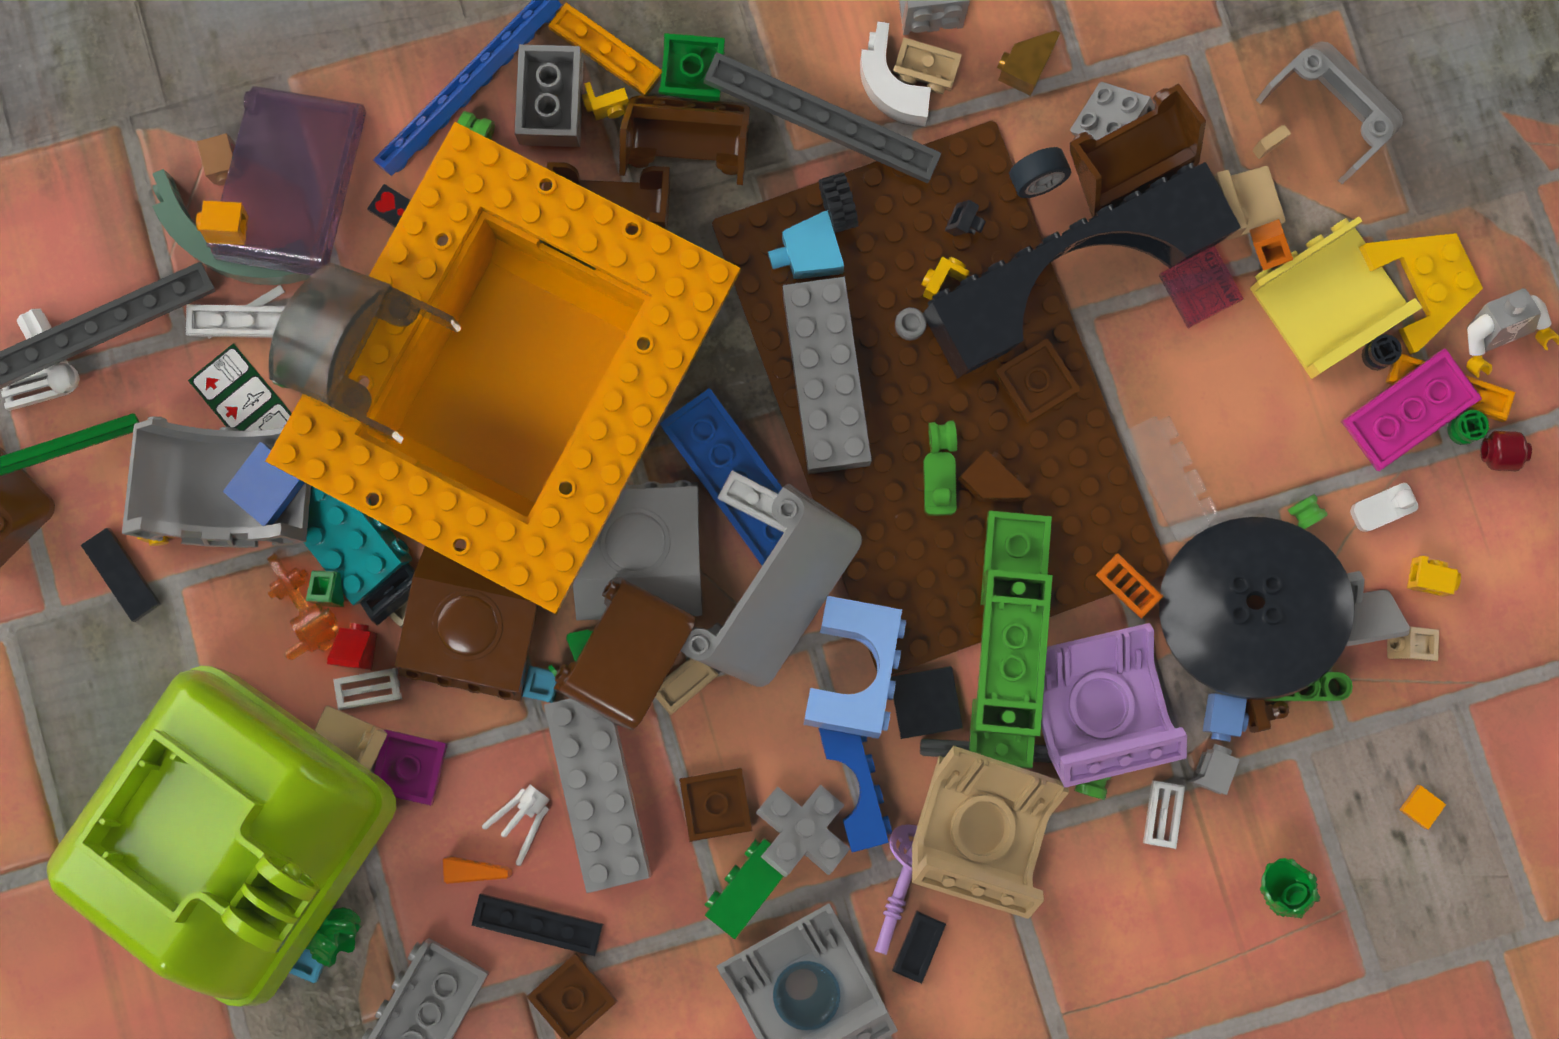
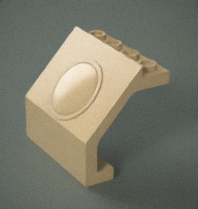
[912,746,1069,919]

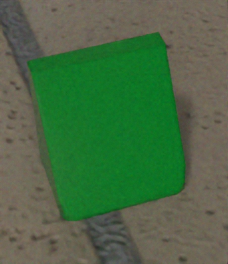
[306,570,344,607]

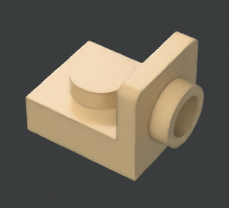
[1387,627,1439,661]

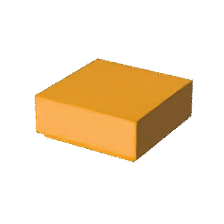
[1399,785,1447,830]

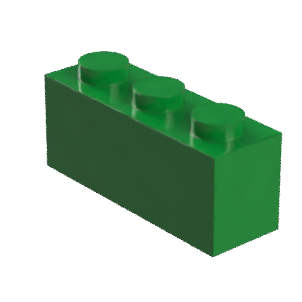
[704,837,784,939]

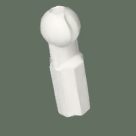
[17,309,80,394]

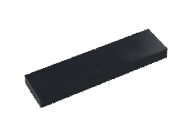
[471,893,603,956]

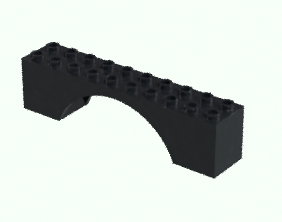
[923,162,1241,379]

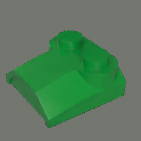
[659,33,725,102]

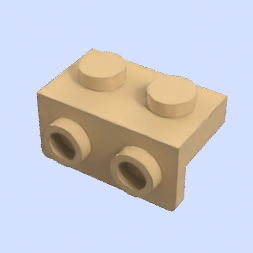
[893,37,962,94]

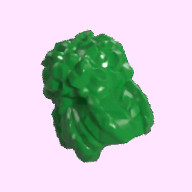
[1260,858,1321,919]
[305,907,361,967]

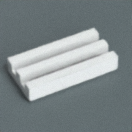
[1,369,69,411]
[333,668,402,710]
[1143,780,1185,849]

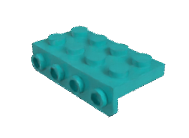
[303,486,412,606]

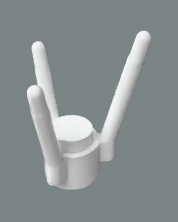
[482,784,550,866]

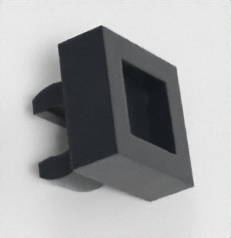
[945,200,986,236]

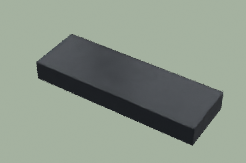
[81,528,161,622]

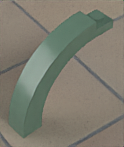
[152,169,320,285]

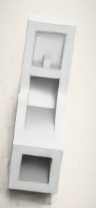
[860,22,931,127]

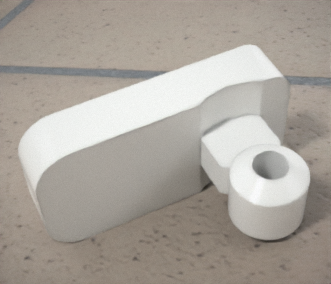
[1350,483,1418,532]

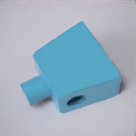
[768,210,844,279]

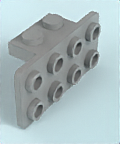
[1347,571,1410,646]

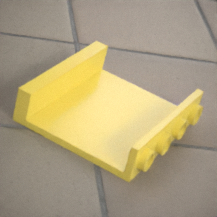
[1250,217,1422,379]

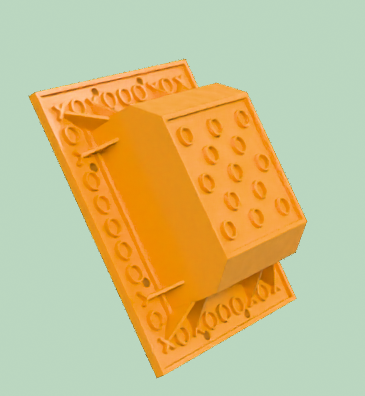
[265,122,741,615]

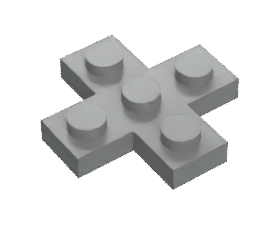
[756,785,850,878]

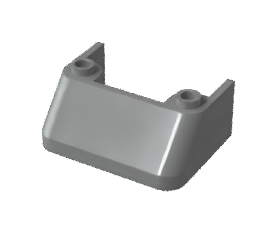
[1256,41,1403,184]

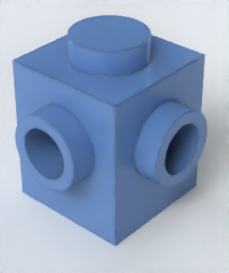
[1203,693,1249,742]

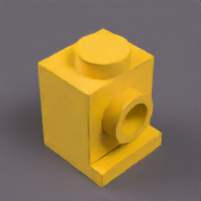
[1407,556,1461,597]

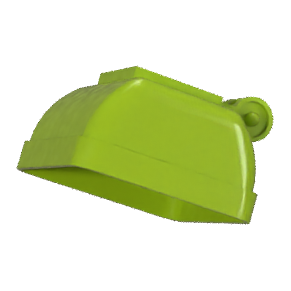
[47,666,396,1007]

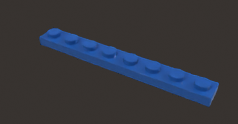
[373,0,562,176]

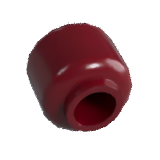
[1480,431,1532,472]

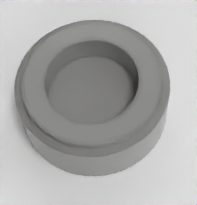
[895,308,926,340]

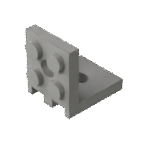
[899,0,970,35]

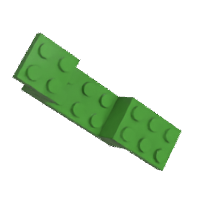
[969,511,1053,769]

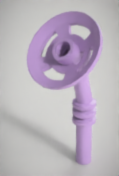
[875,825,917,955]

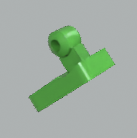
[923,452,957,516]

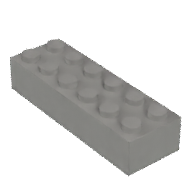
[783,277,871,475]
[544,698,652,893]

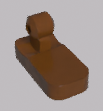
[1245,699,1289,733]

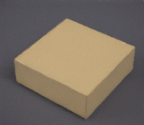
[1253,125,1291,159]

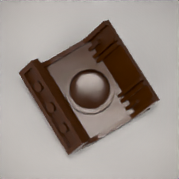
[394,546,539,702]

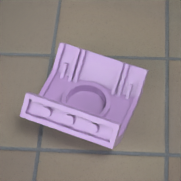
[1041,623,1187,788]

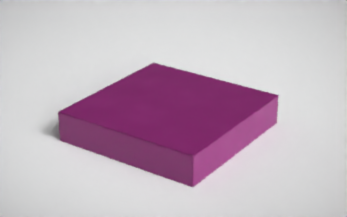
[374,729,448,806]

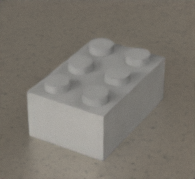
[515,44,584,147]

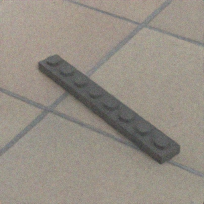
[704,52,941,184]
[0,262,216,389]

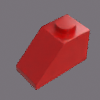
[327,623,378,670]

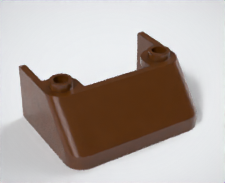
[619,95,750,185]
[0,447,55,568]

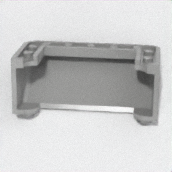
[681,484,862,687]

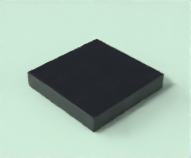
[890,666,963,739]

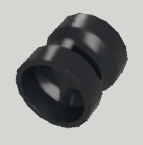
[1361,334,1402,371]

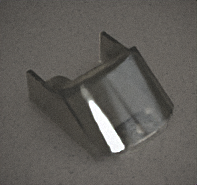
[268,262,461,444]

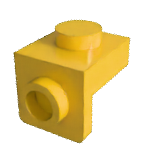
[581,82,629,121]
[921,257,970,300]

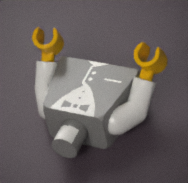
[1466,288,1559,378]

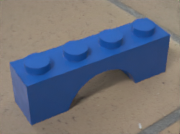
[818,728,892,853]

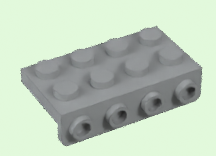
[362,938,490,1039]

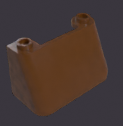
[543,162,670,260]
[554,577,695,730]

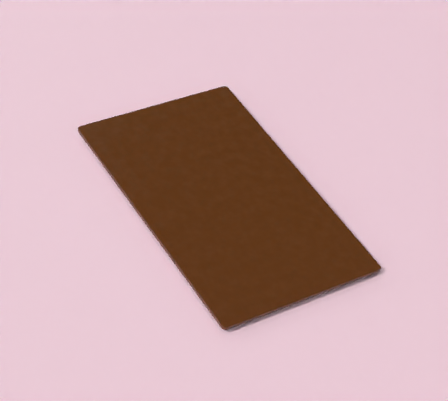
[712,121,1169,675]

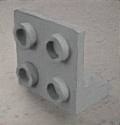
[1070,82,1155,141]

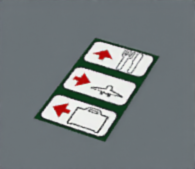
[188,343,292,431]

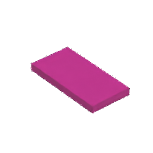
[1341,348,1482,471]

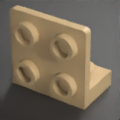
[1214,166,1286,240]
[314,706,387,770]

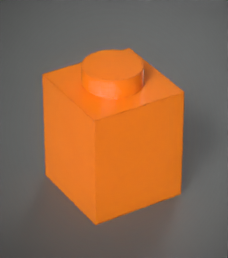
[1249,219,1293,271]

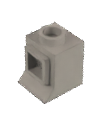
[1187,744,1240,795]

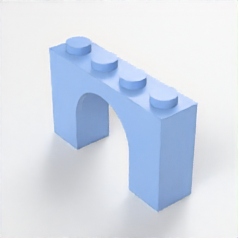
[803,596,906,739]

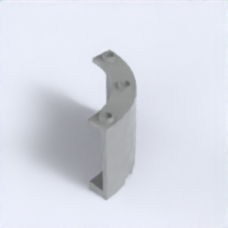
[122,416,311,548]

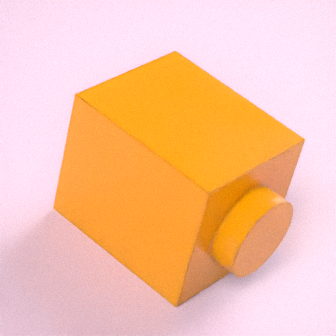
[196,200,249,245]

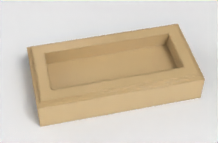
[655,658,718,715]

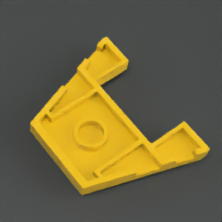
[1359,233,1483,355]

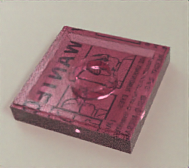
[1159,246,1244,328]

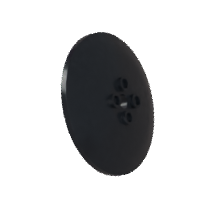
[1159,517,1354,700]

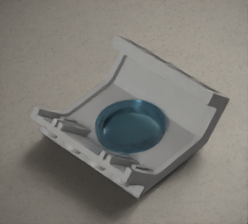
[717,903,898,1039]

